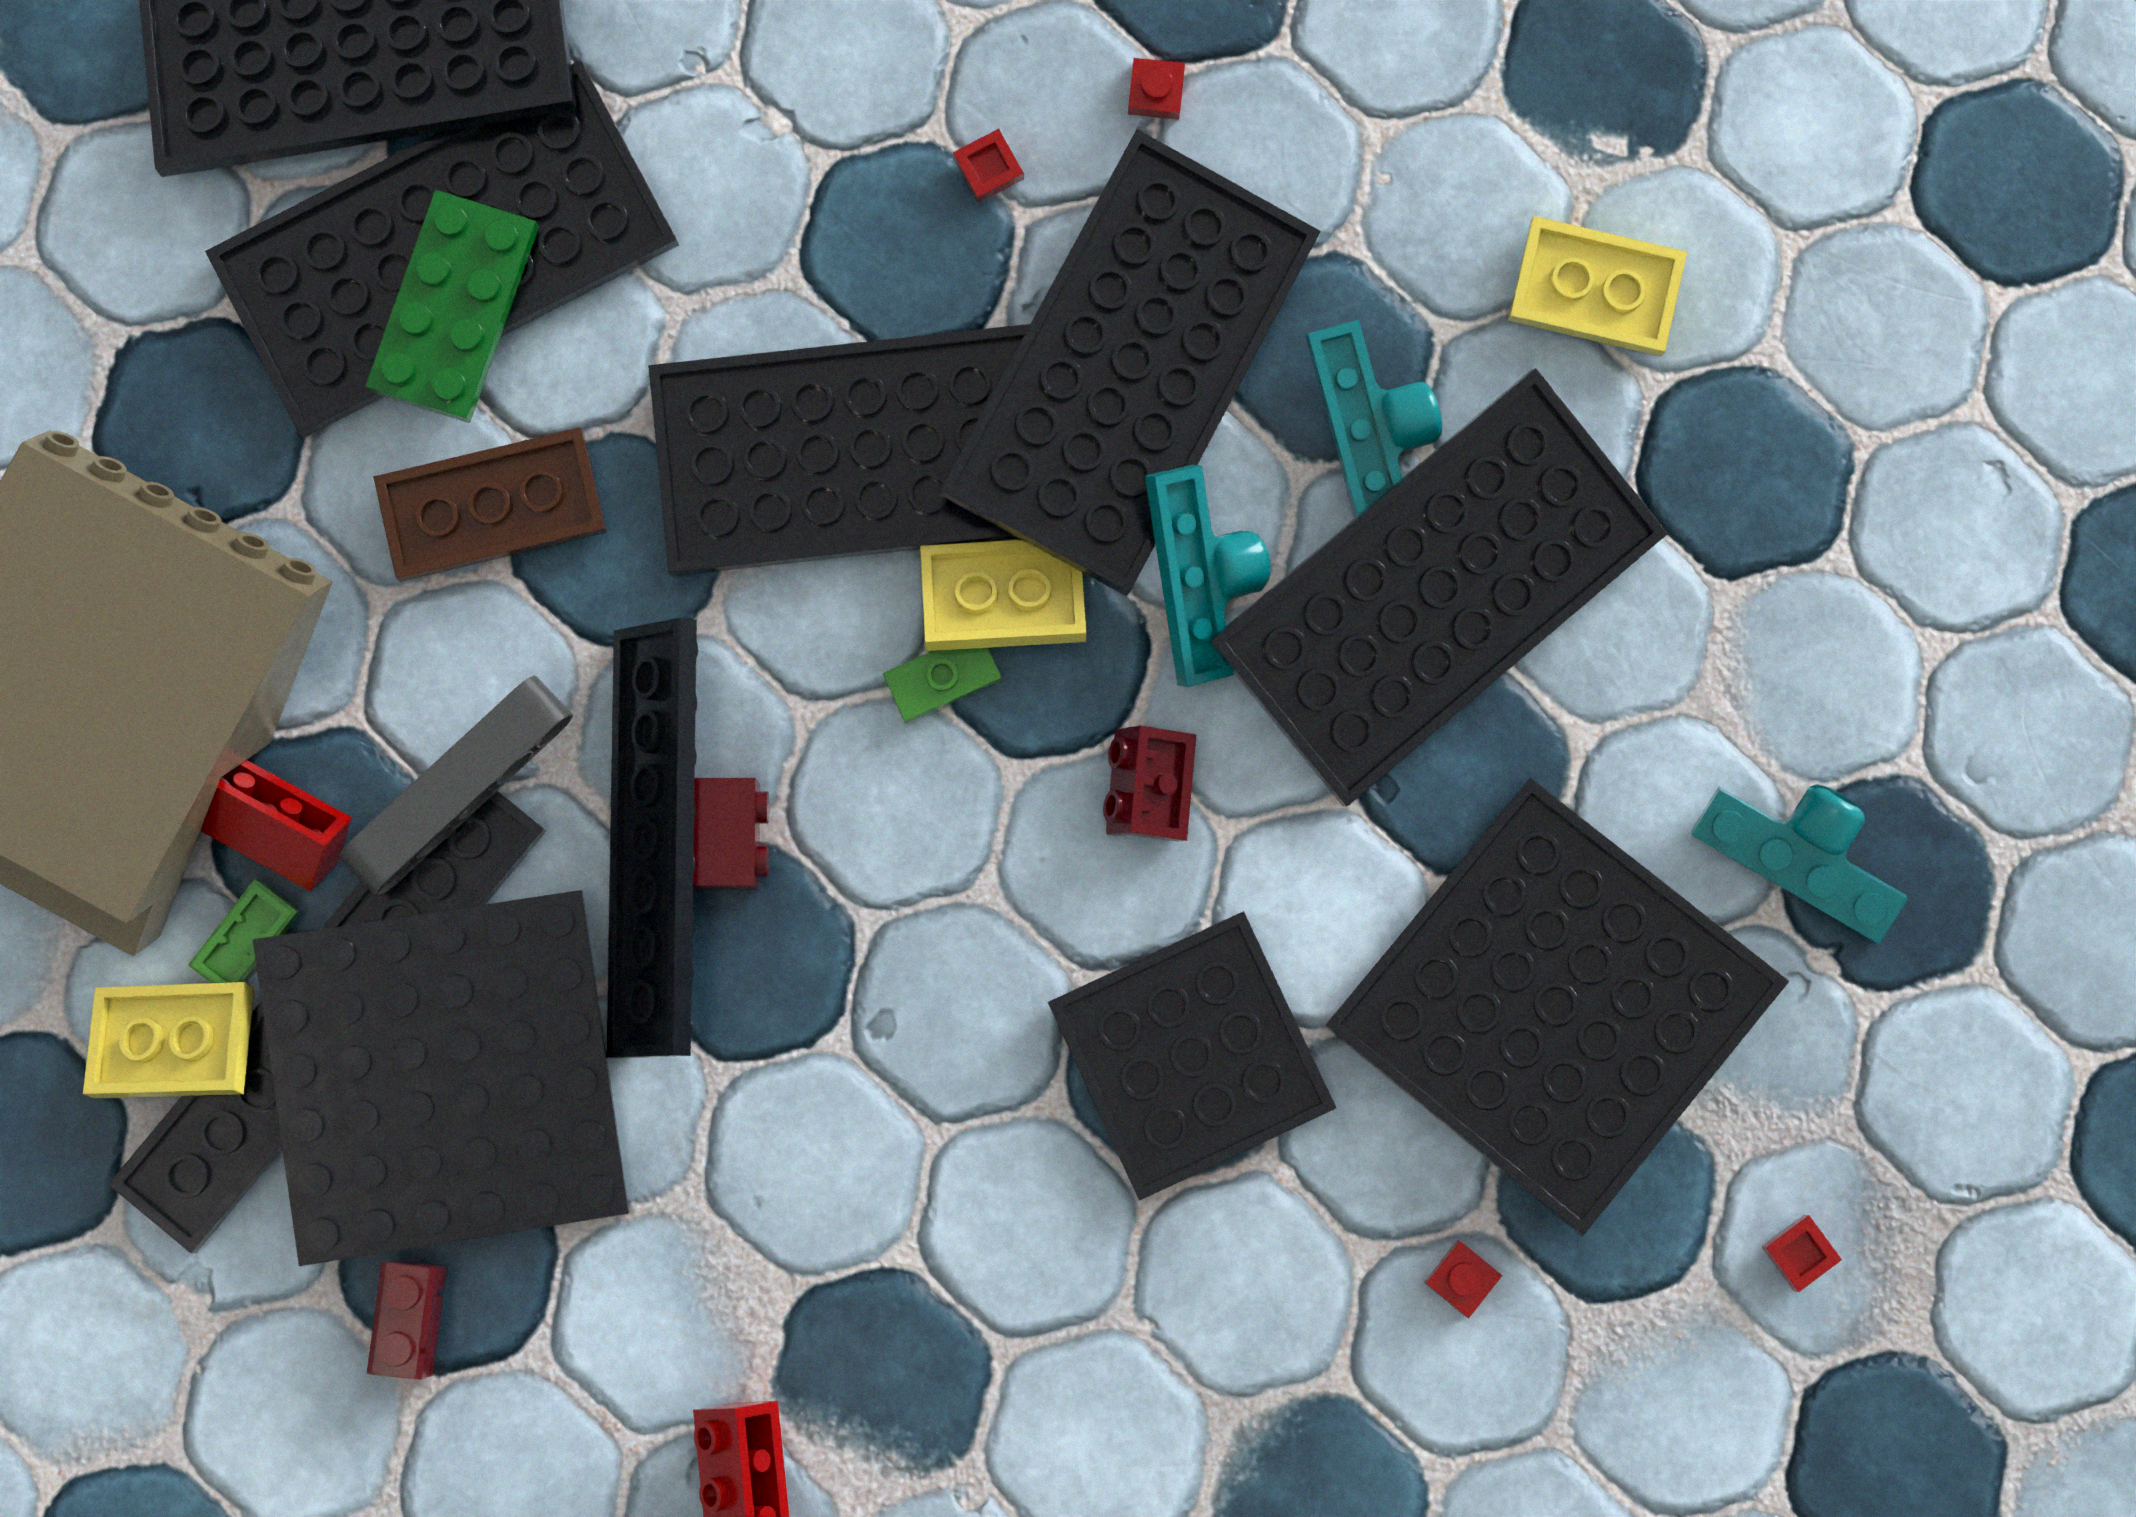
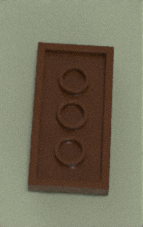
[373,427,607,582]

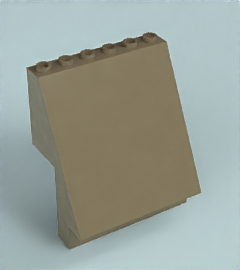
[0,430,333,957]

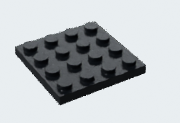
[1048,911,1336,1201]

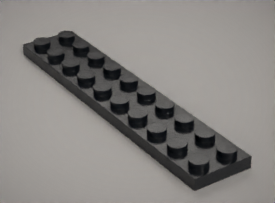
[108,791,547,1254]

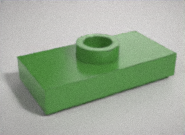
[883,648,1002,724]
[188,879,301,983]

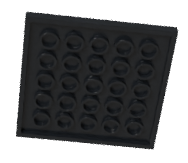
[1326,778,1789,1237]
[253,890,630,1266]

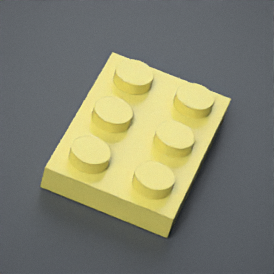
[1508,216,1687,357]
[920,540,1086,651]
[83,982,254,1098]

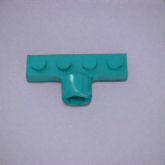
[1305,320,1442,517]
[1145,465,1271,687]
[1691,784,1908,944]

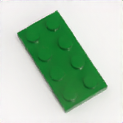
[365,189,539,423]

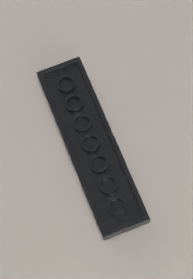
[606,618,698,1058]

